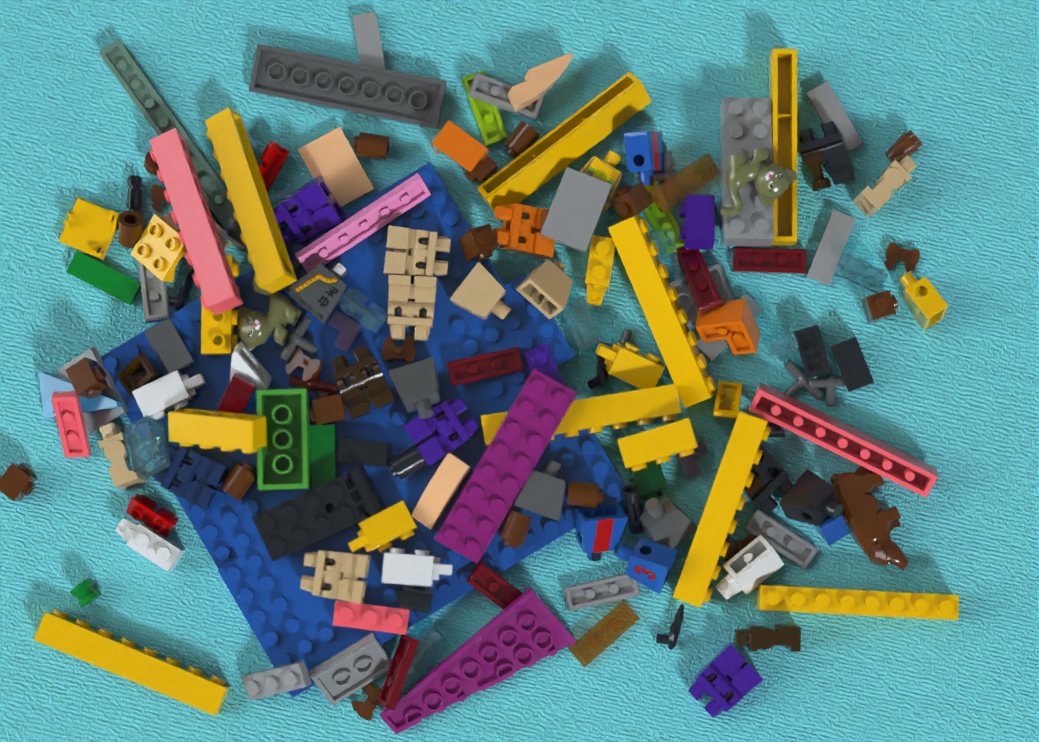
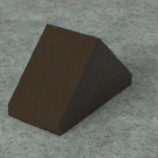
[117,353,162,397]

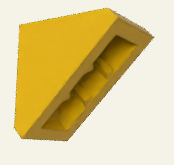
[713,381,743,421]

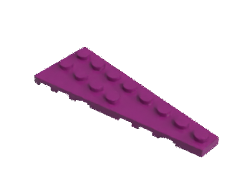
[380,587,577,734]

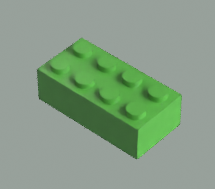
[256,389,311,490]

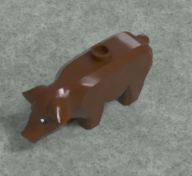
[830,466,908,571]

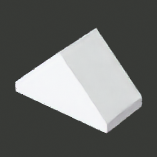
[230,341,272,390]

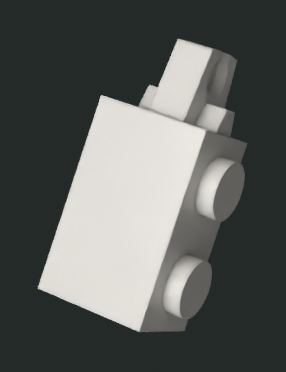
[132,370,206,421]
[115,518,186,571]
[715,535,784,600]
[382,548,453,586]

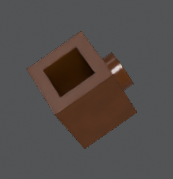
[461,155,498,185]
[610,181,653,221]
[458,224,499,262]
[861,290,898,323]
[65,357,108,399]
[309,392,348,425]
[0,463,37,502]

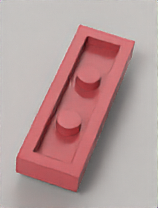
[51,391,91,458]
[332,600,410,635]

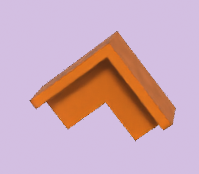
[431,120,489,172]
[695,299,760,355]

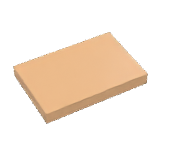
[298,127,375,208]

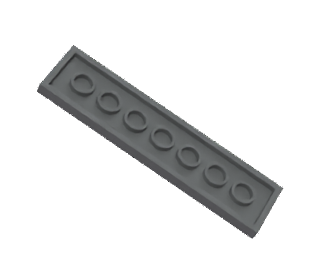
[249,44,447,129]

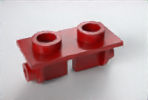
[258,141,290,193]
[126,493,179,538]

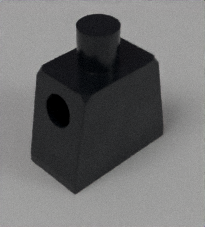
[779,469,843,526]

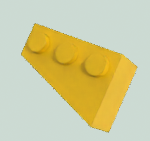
[617,418,699,472]

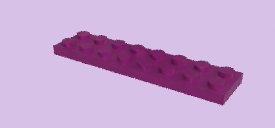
[434,368,577,564]

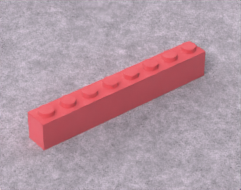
[149,128,243,315]
[748,382,938,497]

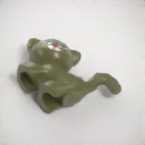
[720,148,797,217]
[238,274,302,351]

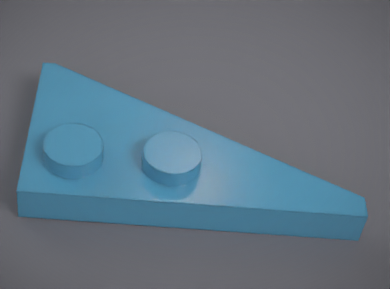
[38,372,122,419]

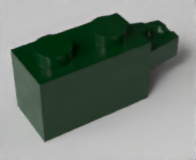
[621,456,668,502]

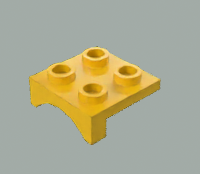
[59,197,120,260]
[130,214,188,282]

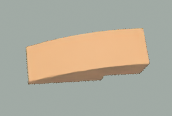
[507,53,573,112]
[411,453,472,530]

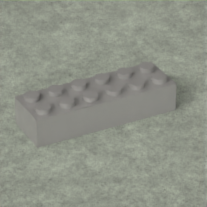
[720,98,774,246]

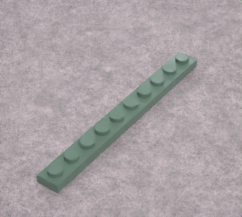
[99,39,235,228]

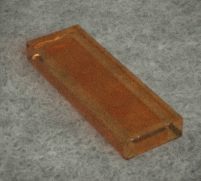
[648,153,721,213]
[568,600,640,668]

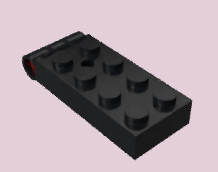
[252,466,384,562]

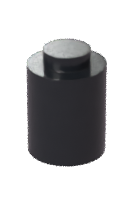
[387,444,427,480]
[396,584,434,614]

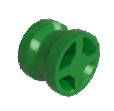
[70,578,102,608]

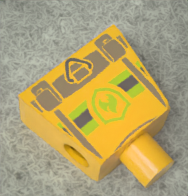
[579,150,623,213]
[899,271,948,331]

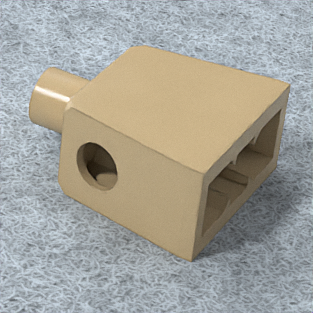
[516,260,572,320]
[450,262,511,320]

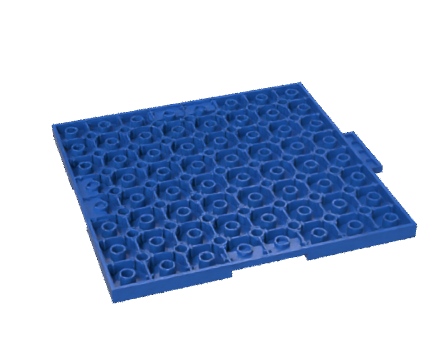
[101,162,625,698]

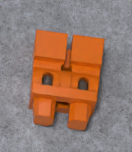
[493,203,555,259]

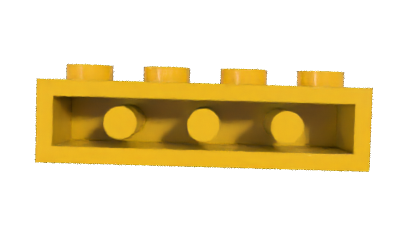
[201,255,239,356]
[168,408,267,453]

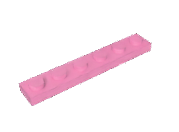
[295,173,431,273]

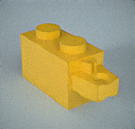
[584,235,615,306]
[595,342,665,389]
[348,501,417,553]

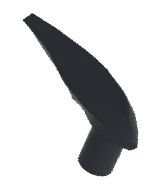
[168,269,195,312]
[587,344,608,390]
[656,604,684,650]

